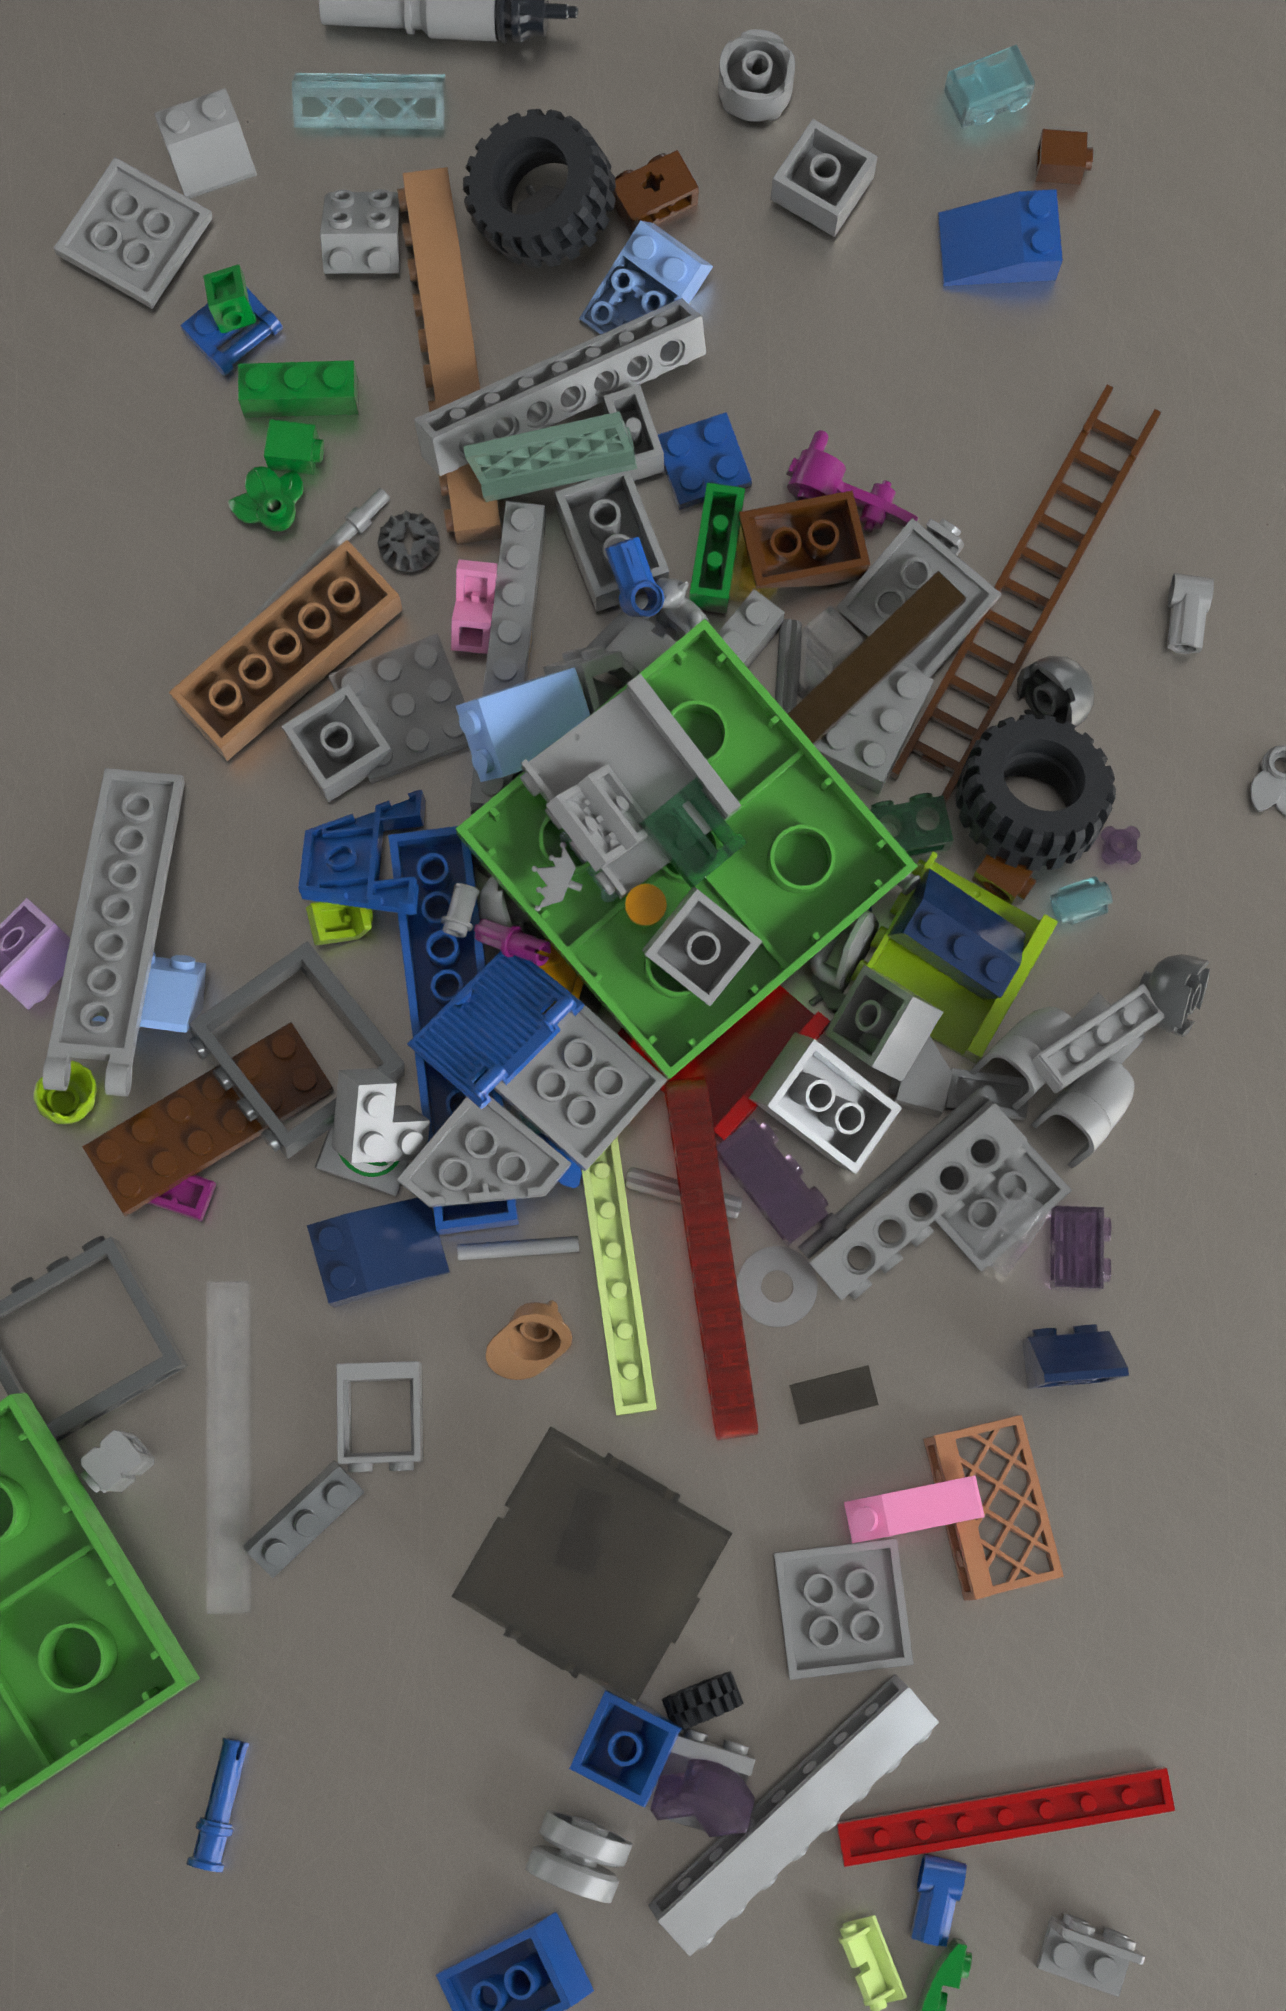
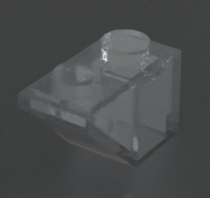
[797,605,863,699]

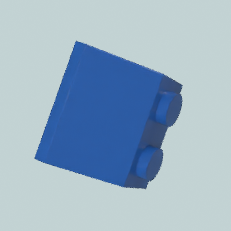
[569,1690,682,1807]

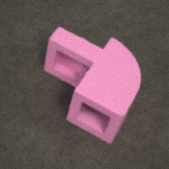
[451,559,497,654]

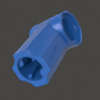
[605,537,664,617]
[910,1854,967,1947]

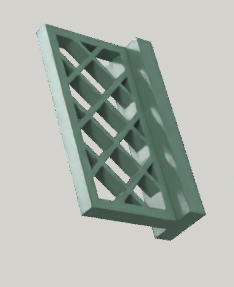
[463,411,638,502]

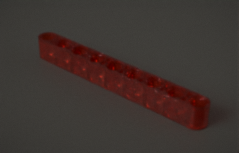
[664,1076,758,1441]

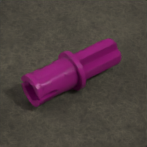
[474,919,551,966]

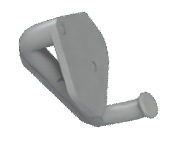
[810,873,921,989]

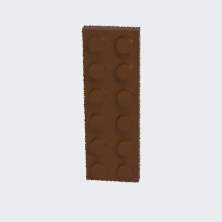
[82,1022,334,1217]

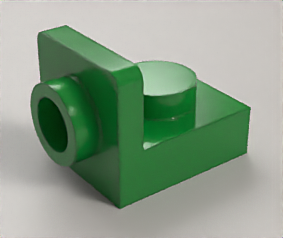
[203,264,256,333]

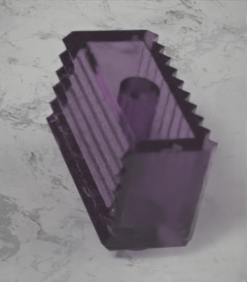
[1050,1206,1112,1291]

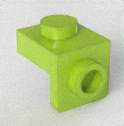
[306,902,373,945]

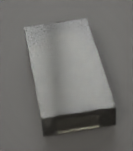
[789,1365,879,1425]

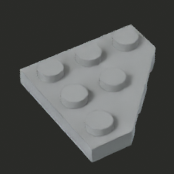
[397,1097,571,1207]

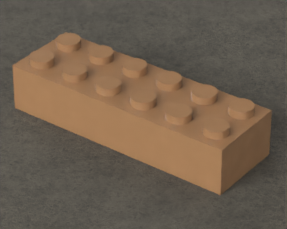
[169,540,403,761]

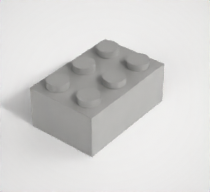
[555,471,669,612]
[815,664,934,794]
[749,1032,902,1174]

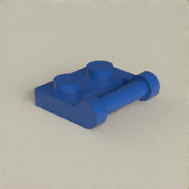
[180,287,283,376]

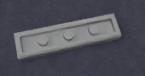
[1032,984,1165,1094]

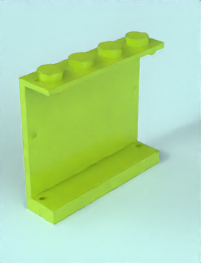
[851,851,1058,1064]

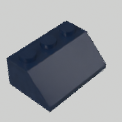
[888,868,1026,1000]

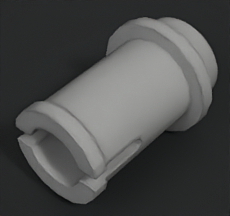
[441,883,480,937]

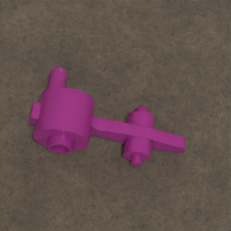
[786,430,918,532]

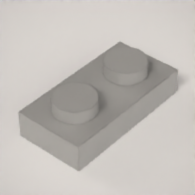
[945,1068,1029,1121]

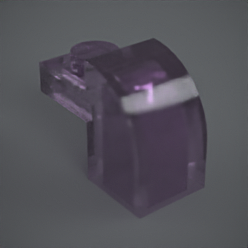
[650,1759,755,1837]

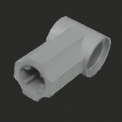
[1167,573,1214,654]

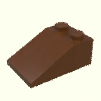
[738,490,870,589]

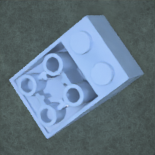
[579,220,713,334]

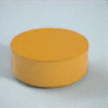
[625,884,667,926]

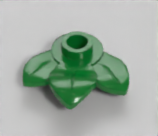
[228,466,304,531]

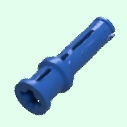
[186,1738,249,1872]

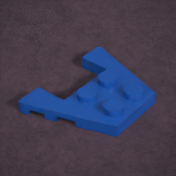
[298,790,426,915]

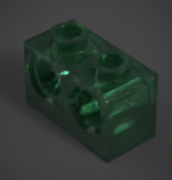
[870,793,954,857]

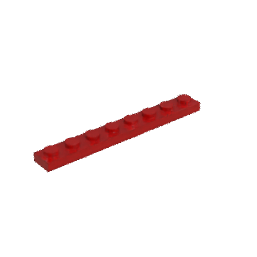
[836,1767,1175,1867]

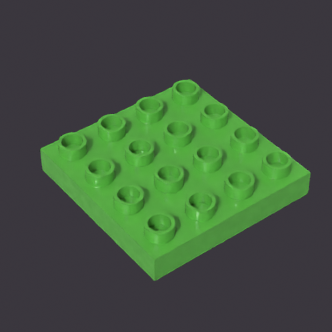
[456,619,918,1081]
[0,1393,200,1811]

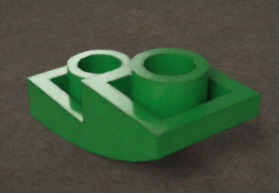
[916,1938,972,2011]

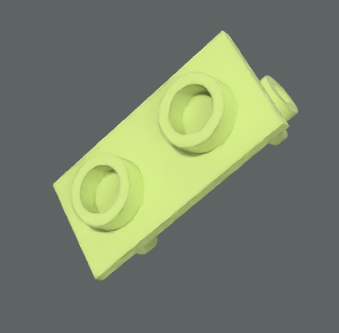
[839,1915,907,2011]

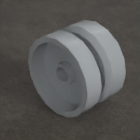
[525,1810,632,1903]

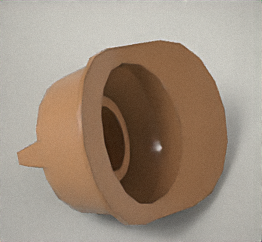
[485,1300,572,1380]

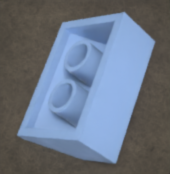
[92,952,206,1033]

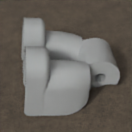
[969,992,1145,1169]

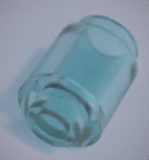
[1050,876,1113,926]

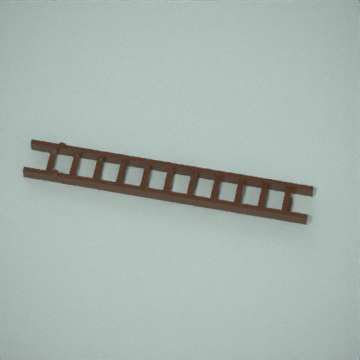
[890,384,1161,806]

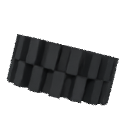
[662,1671,744,1730]

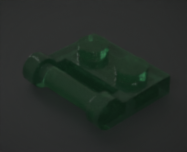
[639,777,747,888]

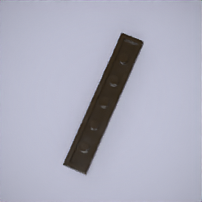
[788,571,967,746]

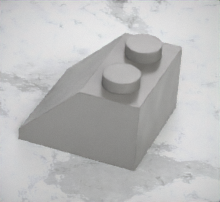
[154,88,257,199]
[281,684,391,802]

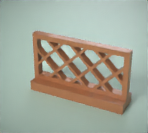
[923,1415,1064,1601]

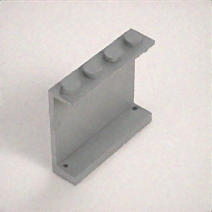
[520,673,741,899]

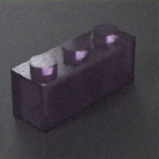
[714,1118,829,1247]

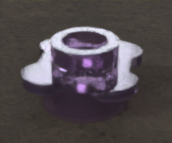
[1101,826,1141,865]

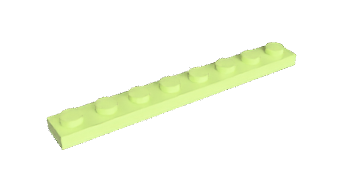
[582,1136,657,1416]

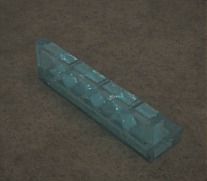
[292,73,446,129]

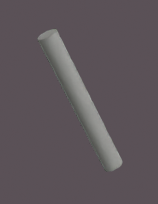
[457,1236,579,1261]

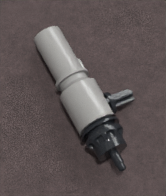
[319,0,578,43]

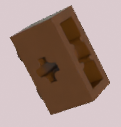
[611,150,699,236]

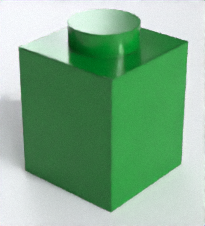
[264,419,324,475]

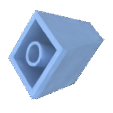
[456,667,590,782]

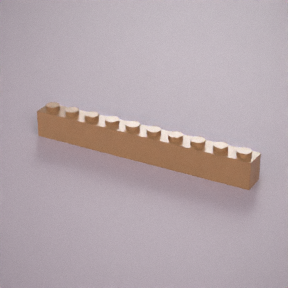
[397,167,502,545]

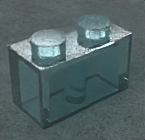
[944,44,1035,129]

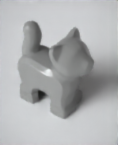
[656,578,709,641]

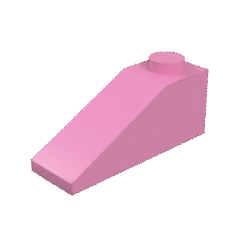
[844,1475,985,1543]

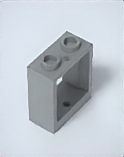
[336,1361,423,1472]

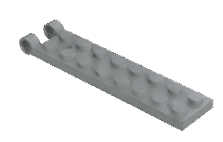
[43,768,185,1097]

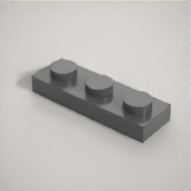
[243,1460,364,1578]

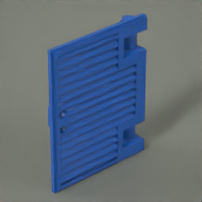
[407,951,584,1109]

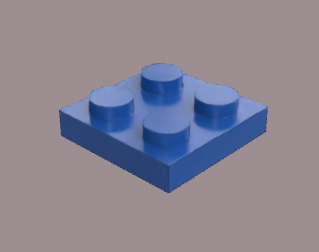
[658,412,752,510]

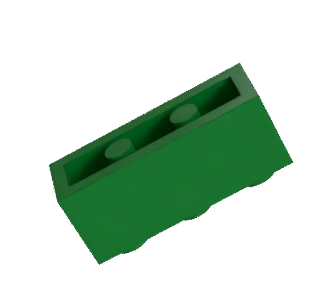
[238,360,359,418]
[689,483,746,614]

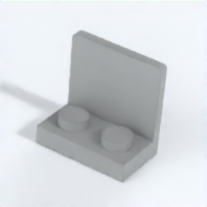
[1036,1913,1145,1997]

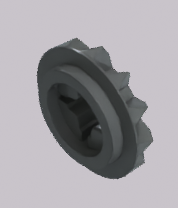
[377,510,440,572]

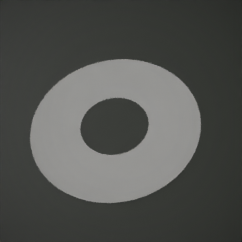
[737,1246,818,1327]

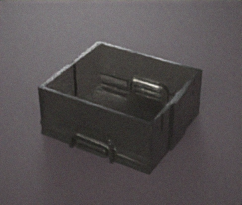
[451,1426,732,1706]

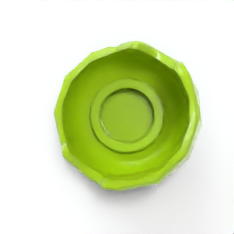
[33,1061,97,1124]

